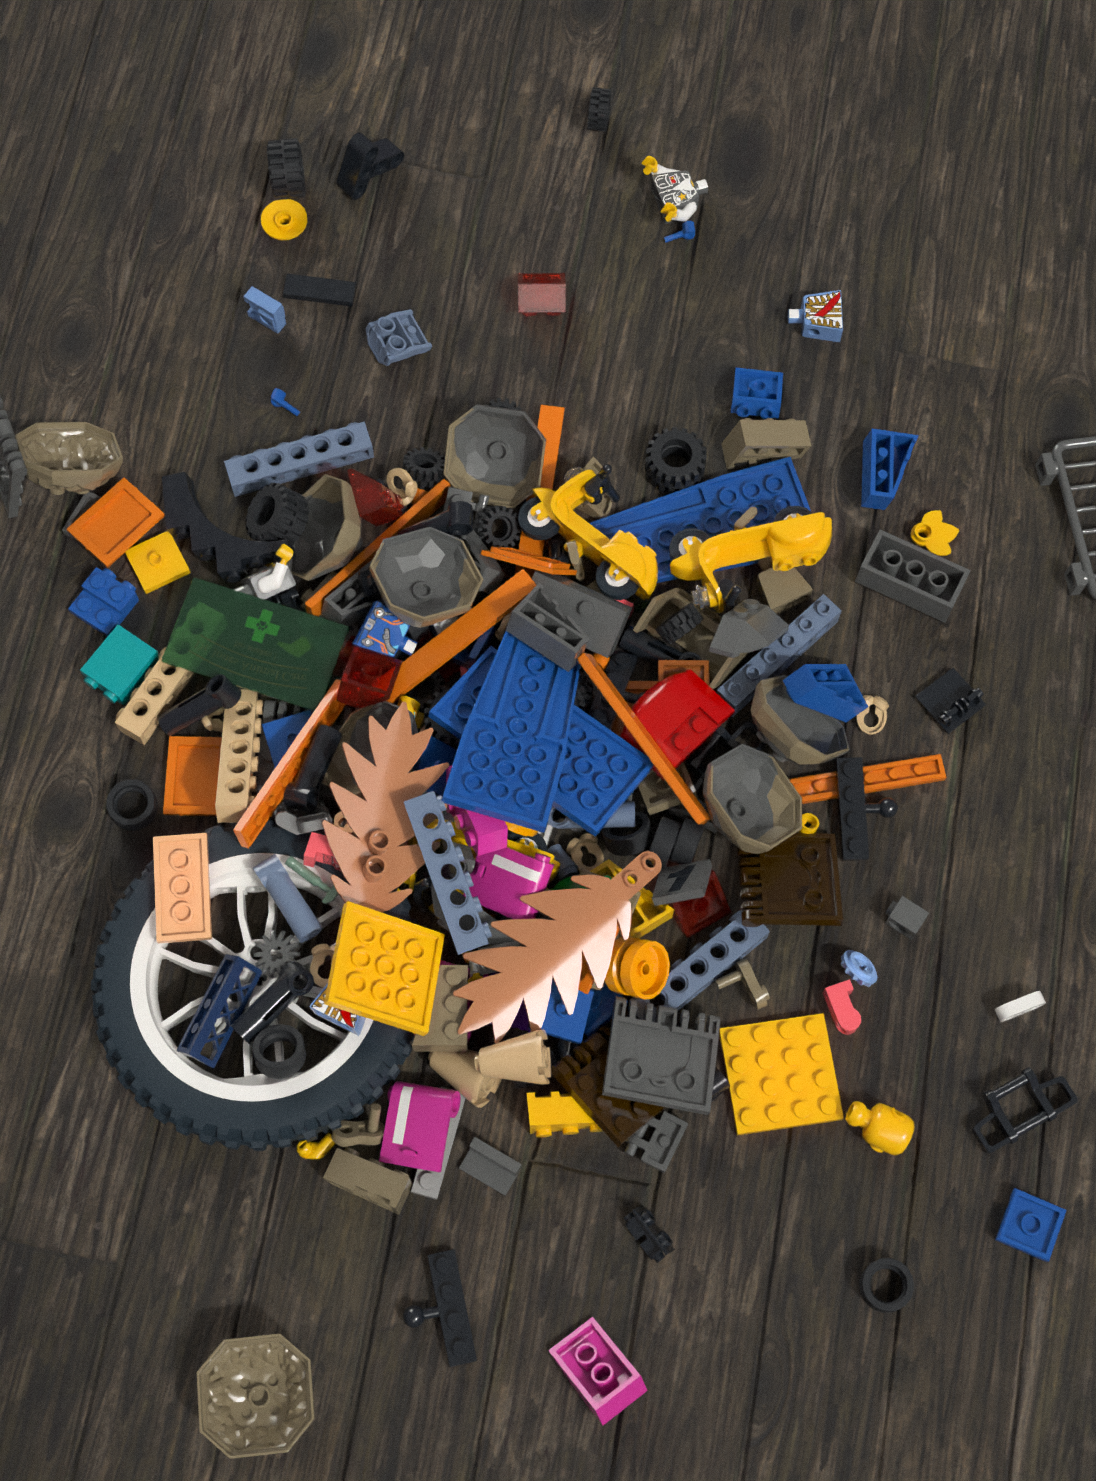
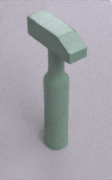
[285,856,339,904]

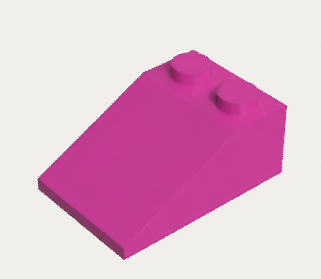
[549,1317,647,1425]

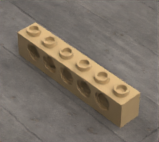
[115,602,228,745]
[215,689,263,823]

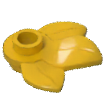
[910,510,959,556]

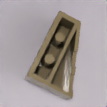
[721,418,811,469]
[412,965,469,1052]
[323,1147,413,1215]

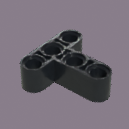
[336,132,405,200]

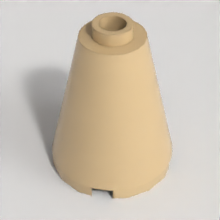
[475,1029,551,1085]
[428,1049,502,1108]

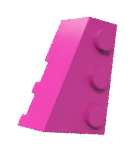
[444,765,508,856]

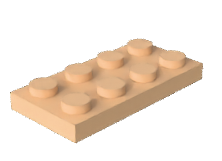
[153,833,212,944]

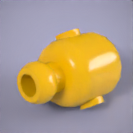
[845,1101,915,1155]

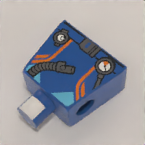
[352,601,417,658]

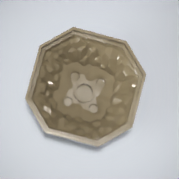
[15,422,123,495]
[197,1334,315,1459]

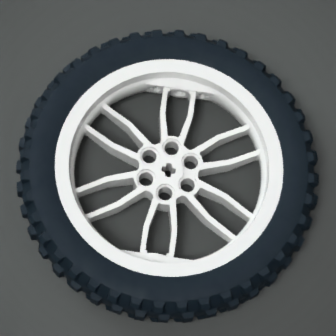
[91,819,418,1151]

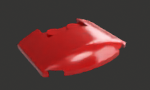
[620,669,735,781]

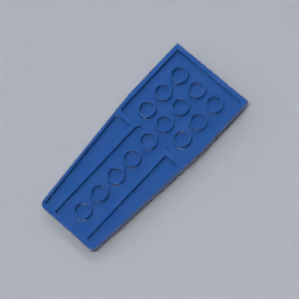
[589,457,811,583]
[442,631,581,833]

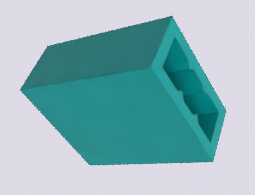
[80,625,159,706]

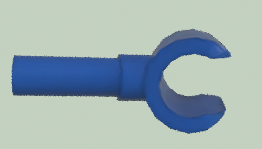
[664,221,695,243]
[271,388,300,416]

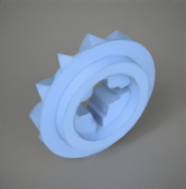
[841,950,877,987]

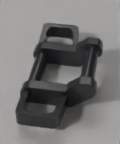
[686,721,766,813]
[972,1067,1078,1154]

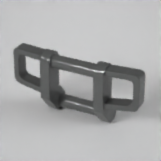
[274,800,332,835]

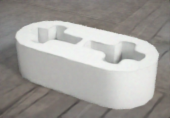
[995,991,1046,1022]

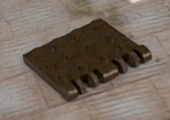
[737,833,843,927]
[551,1009,666,1147]

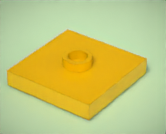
[125,531,191,594]

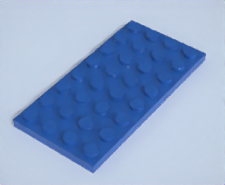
[428,646,654,837]

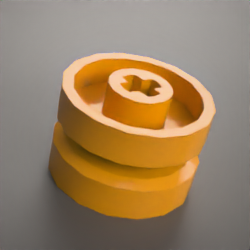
[604,936,670,999]

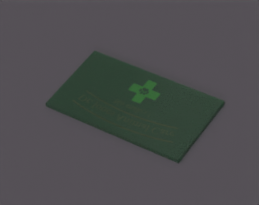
[161,577,349,711]

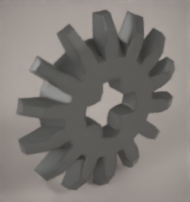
[254,931,301,978]

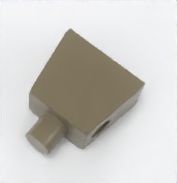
[756,557,813,615]

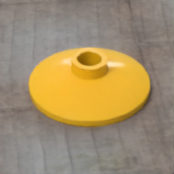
[261,199,307,240]

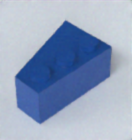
[861,429,919,510]
[783,664,868,722]

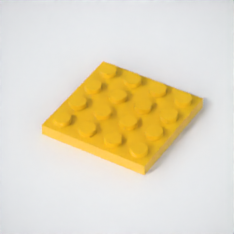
[324,901,445,1036]
[719,1013,844,1136]

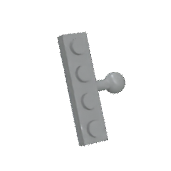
[411,1087,465,1200]

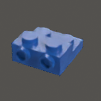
[731,368,783,419]
[68,567,139,637]

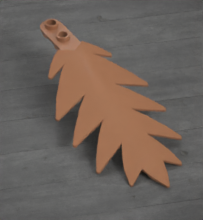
[322,701,449,913]
[453,851,662,1044]

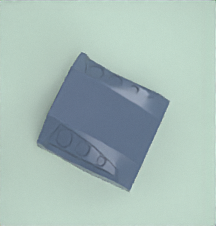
[366,309,432,366]

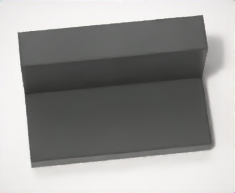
[459,1137,522,1196]

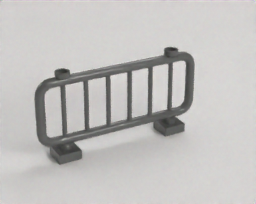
[1035,436,1096,600]

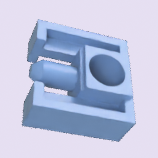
[243,286,286,334]

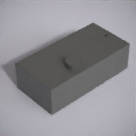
[855,530,971,623]
[532,570,632,658]

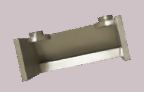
[633,588,750,689]

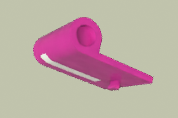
[463,847,554,919]
[379,1081,461,1172]

